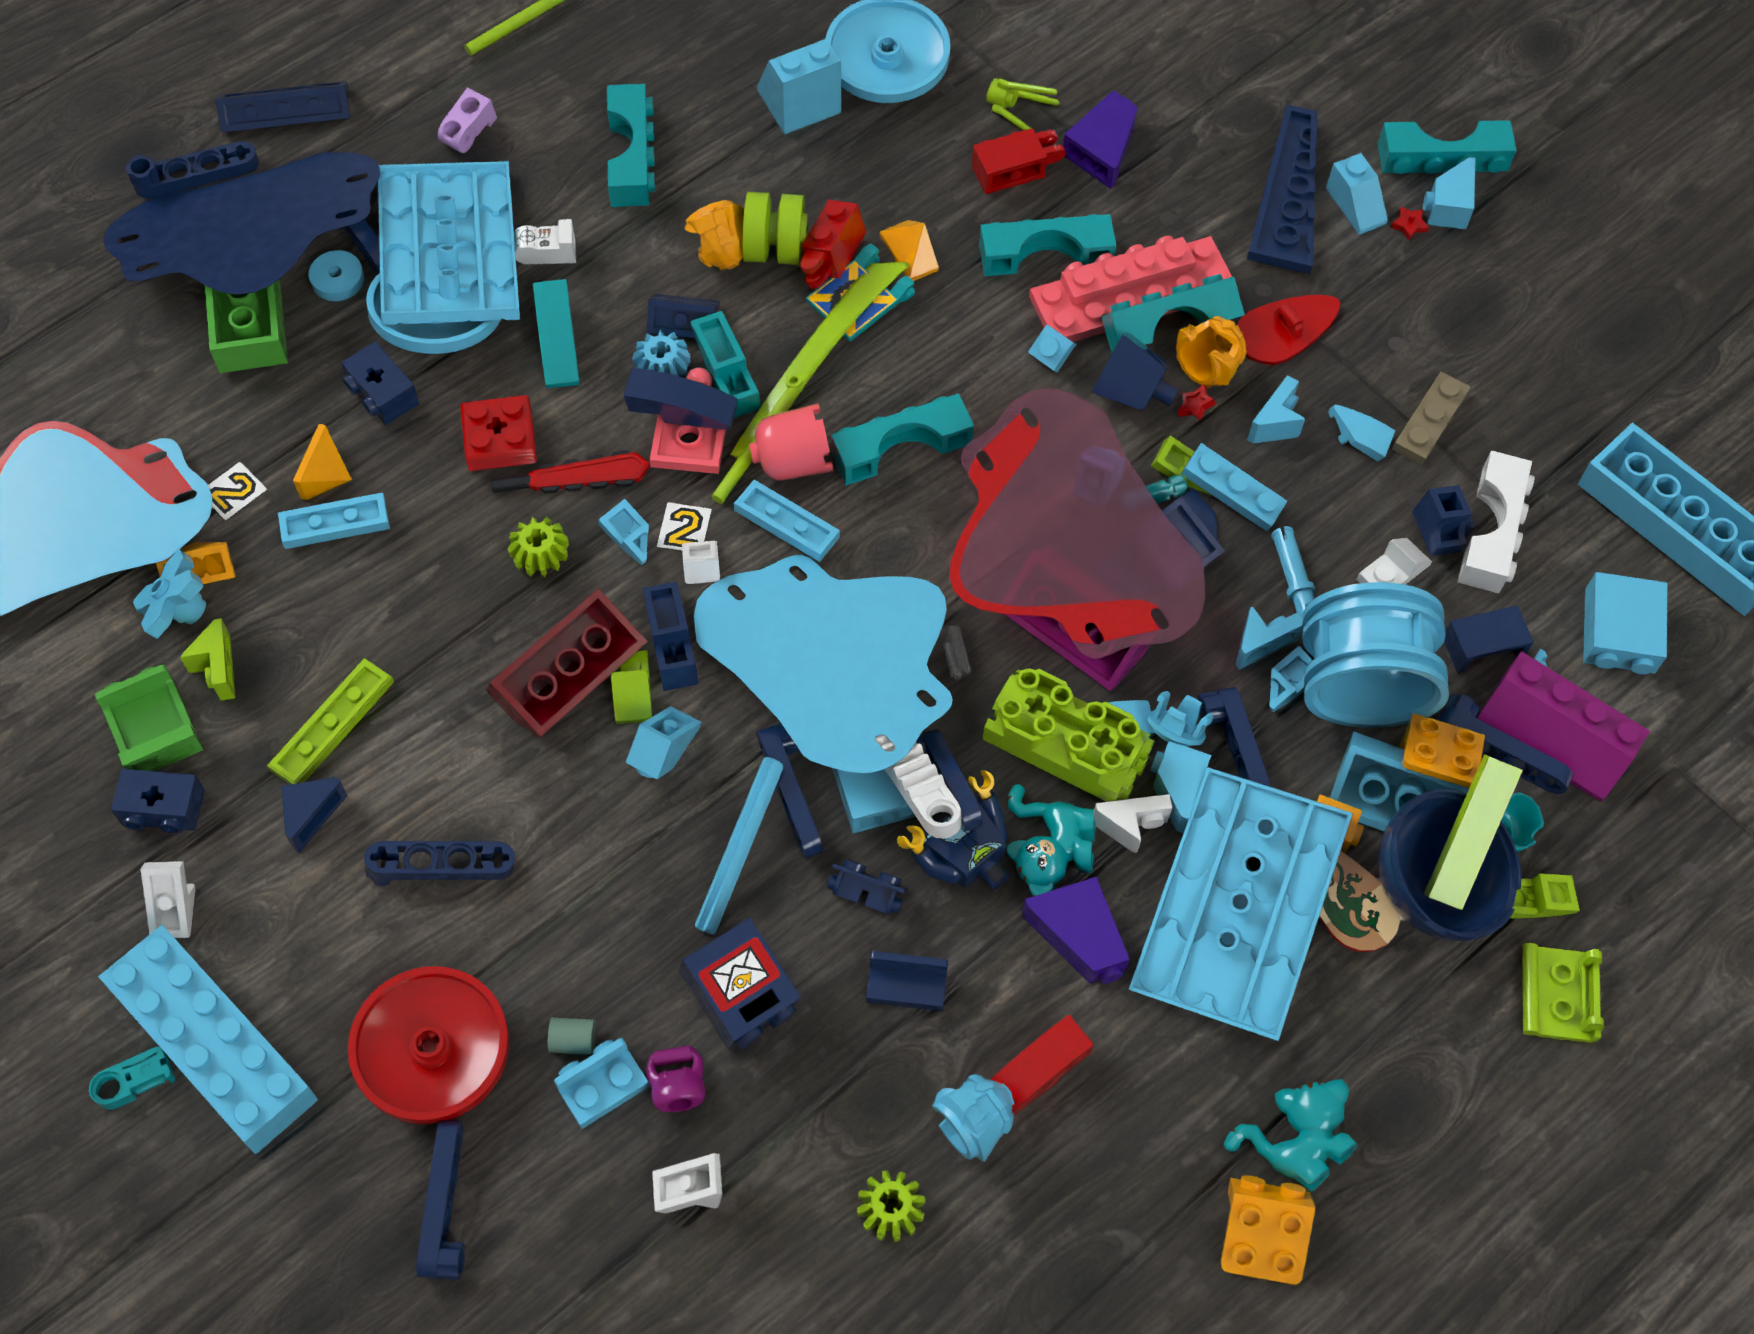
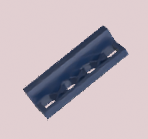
[215,81,351,132]

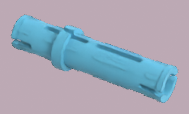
[1271,526,1316,618]

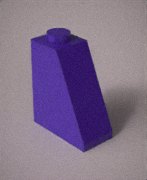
[1063,90,1138,189]
[1022,877,1130,984]

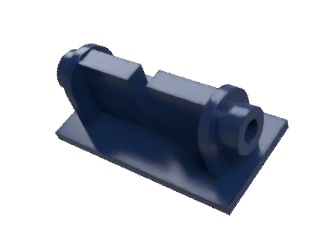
[827,859,908,915]

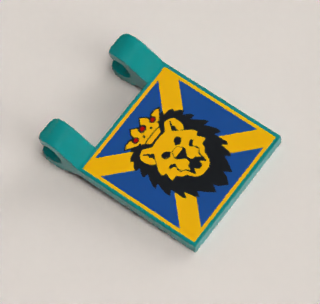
[806,244,915,342]

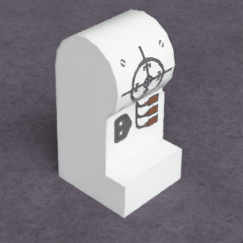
[514,219,576,264]

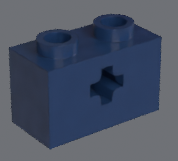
[341,341,420,425]
[111,769,205,833]

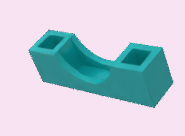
[607,84,655,207]
[1377,120,1517,174]
[979,214,1116,276]
[1101,274,1245,353]
[831,393,974,485]

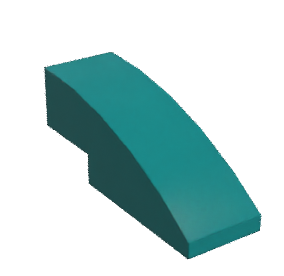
[533,279,580,389]
[690,311,760,418]

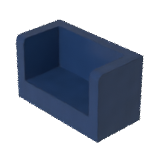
[1444,605,1534,673]

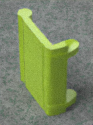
[1522,943,1604,1043]

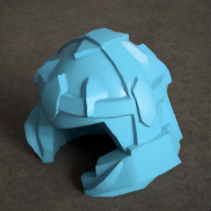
[932,1074,1015,1162]

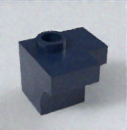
[1412,485,1475,556]

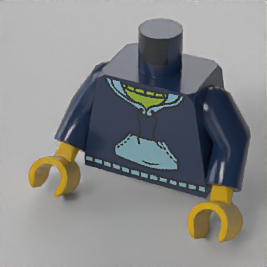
[897,770,1009,890]

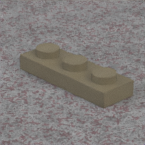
[1392,372,1471,466]

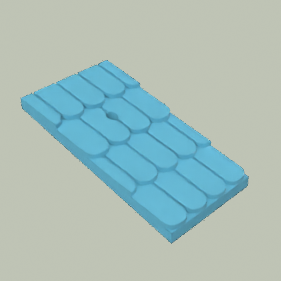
[378,161,520,325]
[1129,767,1353,1041]

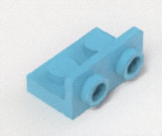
[554,1038,650,1129]

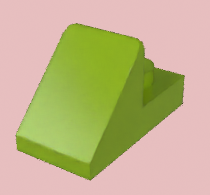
[181,618,235,701]
[611,650,652,724]

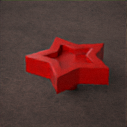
[1390,206,1430,241]
[1177,384,1217,421]

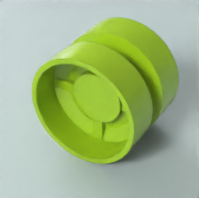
[743,191,808,265]

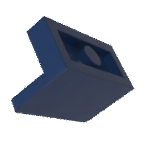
[647,294,720,338]
[866,951,948,1011]

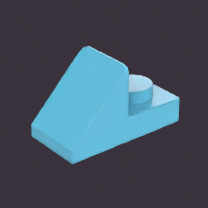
[1247,375,1305,443]
[1235,607,1303,670]

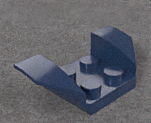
[1092,488,1225,596]

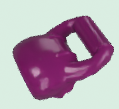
[645,1045,706,1112]

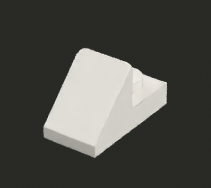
[1356,538,1432,585]
[1094,794,1172,853]
[141,861,195,938]
[652,1153,722,1214]

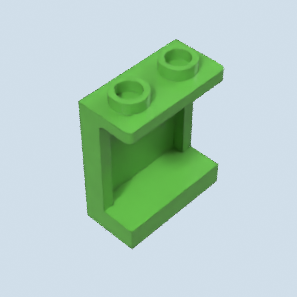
[94,665,203,772]

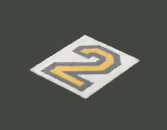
[208,462,267,520]
[657,502,712,551]

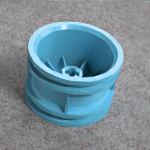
[1302,582,1449,728]

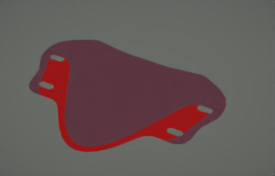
[950,388,1205,659]

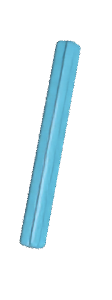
[695,757,783,935]

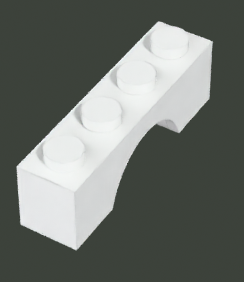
[1457,451,1535,594]

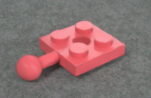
[650,367,726,474]

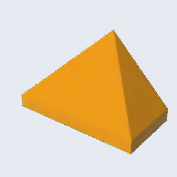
[880,220,939,281]
[293,424,352,500]
[156,542,236,584]

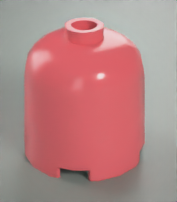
[749,403,833,480]

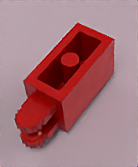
[971,128,1066,195]
[800,200,867,289]

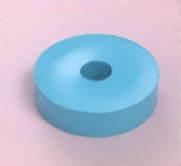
[309,250,364,301]

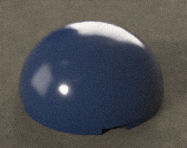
[1378,789,1521,941]

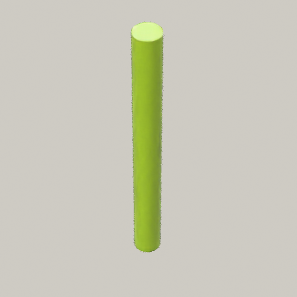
[464,0,565,56]

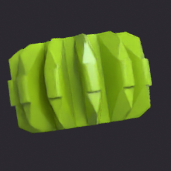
[508,516,569,577]
[857,1170,925,1242]

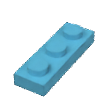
[1181,443,1287,532]
[734,480,840,562]
[278,493,390,549]

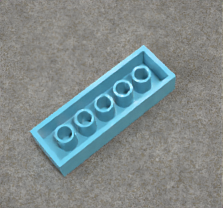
[1578,422,1754,617]
[98,925,318,1155]

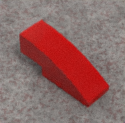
[990,1015,1094,1115]

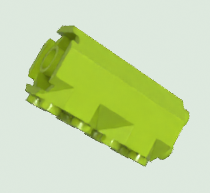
[983,668,1155,802]

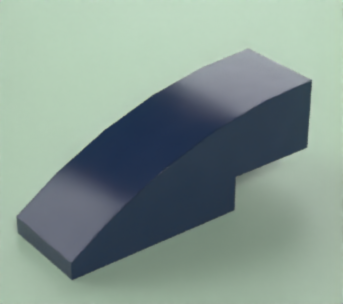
[624,367,738,430]
[642,581,699,691]

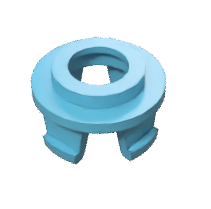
[1148,691,1213,747]

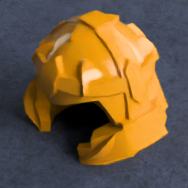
[684,200,745,270]
[1176,316,1247,389]

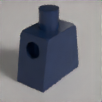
[1092,332,1180,410]

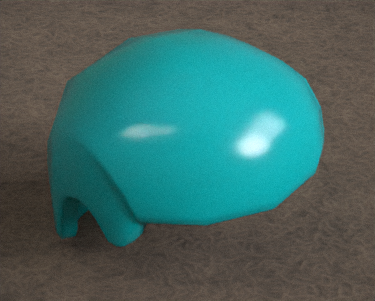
[1501,792,1544,852]

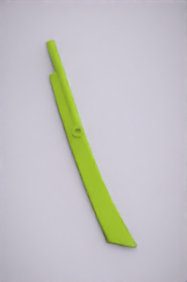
[711,262,909,504]

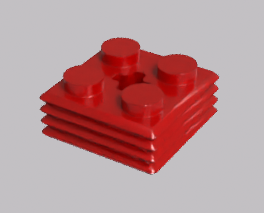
[460,395,537,471]

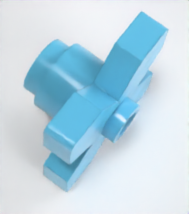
[133,549,206,639]

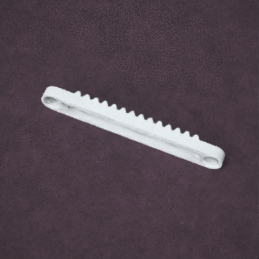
[875,735,962,838]

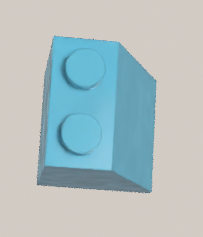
[757,39,841,134]

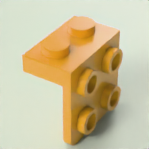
[1399,713,1485,788]
[1221,1175,1315,1285]

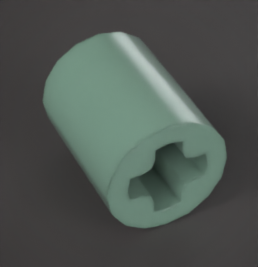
[548,1017,596,1055]

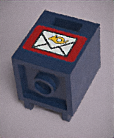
[678,917,801,1050]

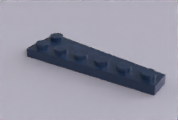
[1247,105,1318,274]

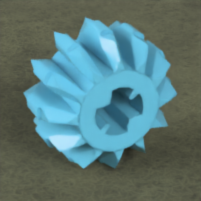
[633,330,691,377]

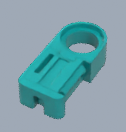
[89,1047,175,1110]

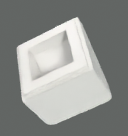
[682,541,720,584]

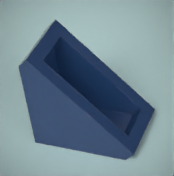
[281,777,348,853]

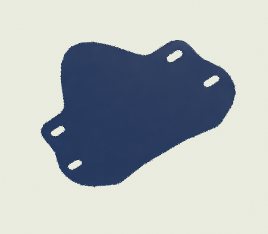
[104,152,380,294]

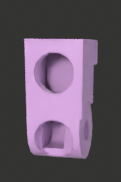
[438,88,497,153]

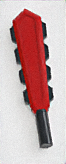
[491,450,650,494]

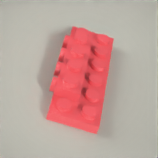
[1029,236,1232,342]

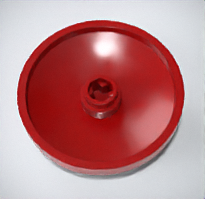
[348,966,509,1124]

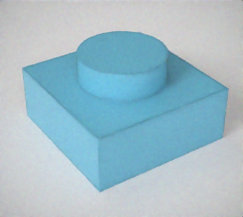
[1028,324,1076,372]

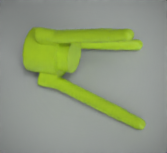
[987,78,1059,131]

